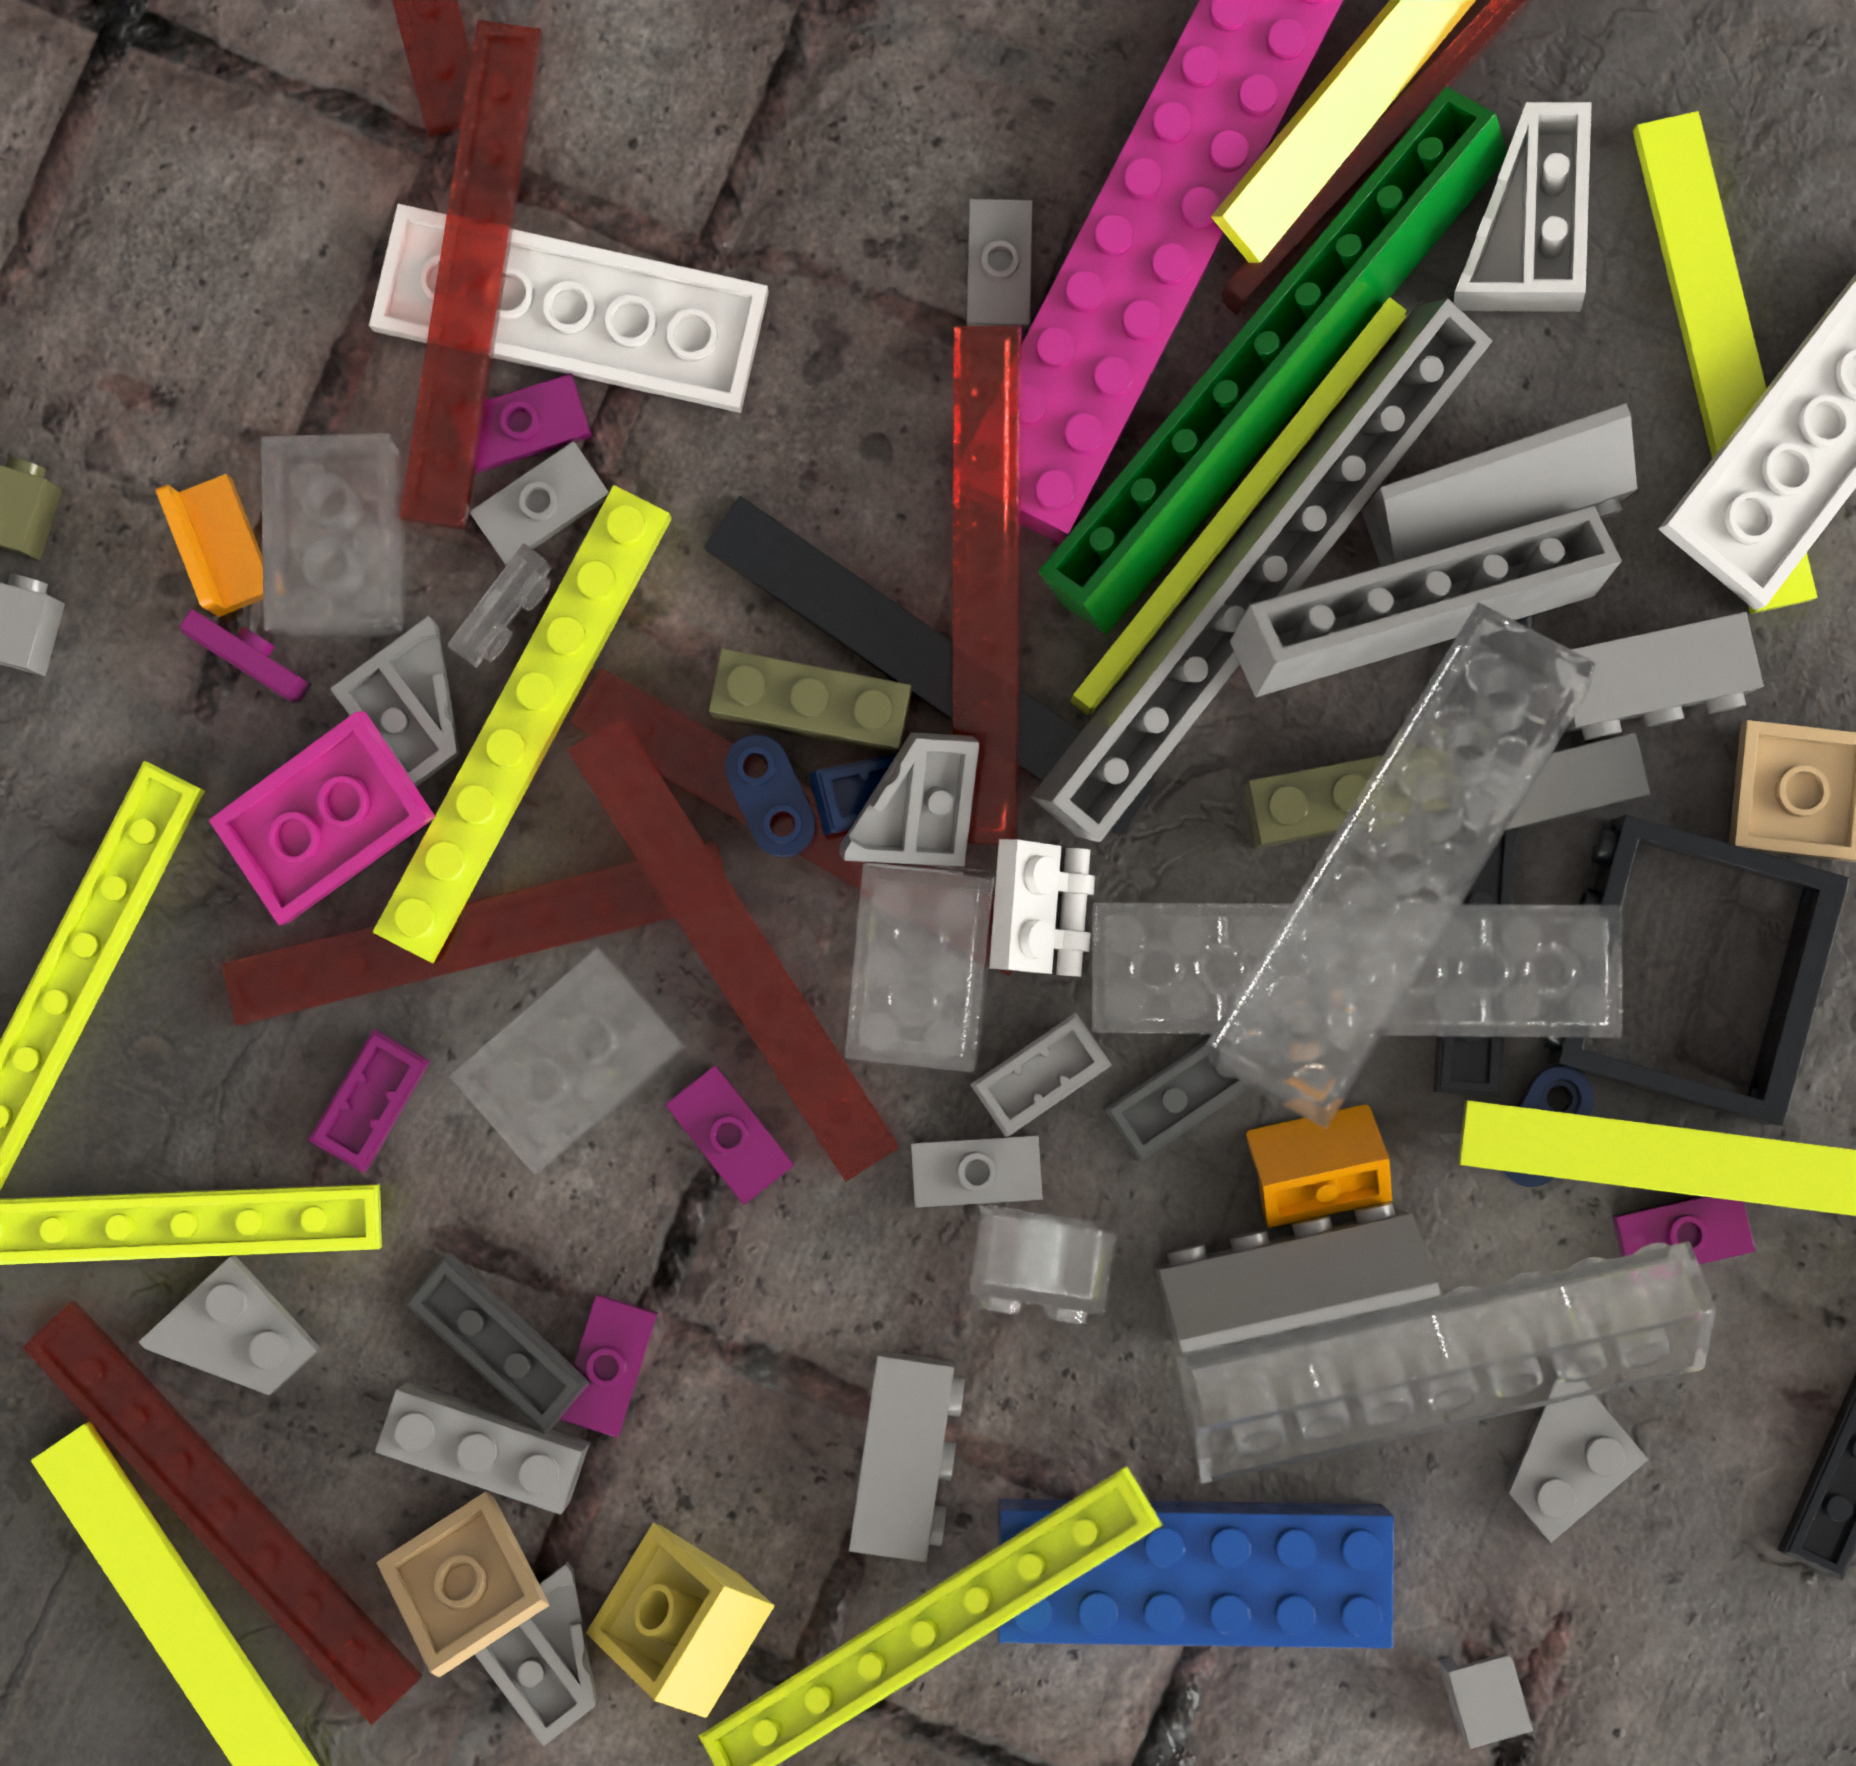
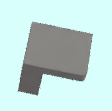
[1438,1653,1533,1749]

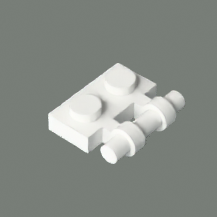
[989,839,1095,977]

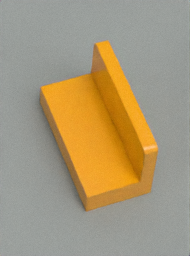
[155,474,277,617]
[1246,1105,1392,1228]

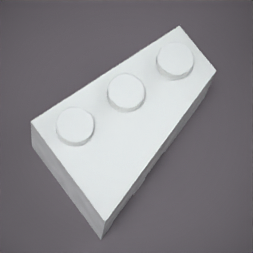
[1454,102,1592,312]

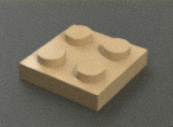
[1729,720,1856,862]
[376,1491,550,1677]

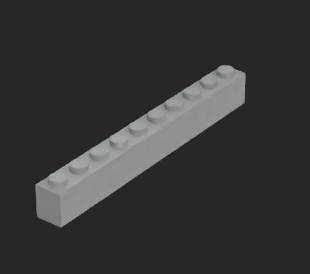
[1030,298,1493,842]

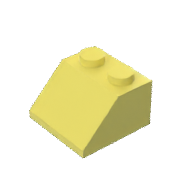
[586,1523,775,1718]

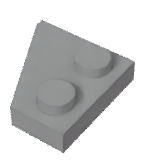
[330,615,461,787]
[839,732,979,867]
[139,1255,321,1395]
[1504,1362,1649,1543]
[474,1561,597,1747]

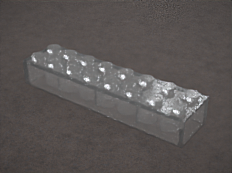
[1208,602,1596,1129]
[1092,903,1622,1039]
[1176,1241,1716,1484]

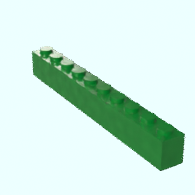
[1038,86,1508,636]

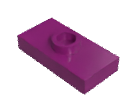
[451,374,592,475]
[179,608,312,703]
[308,1029,431,1172]
[665,1065,795,1205]
[1612,1196,1756,1280]
[560,1293,659,1438]

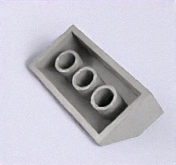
[1361,403,1638,567]
[1155,1202,1441,1353]

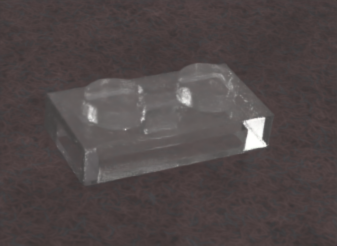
[447,543,552,668]

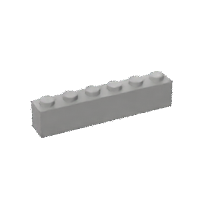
[1230,506,1622,698]

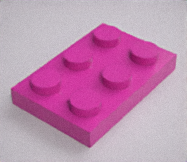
[209,711,436,926]

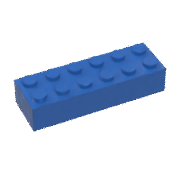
[997,1499,1394,1649]

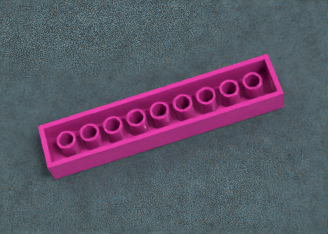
[953,0,1345,544]

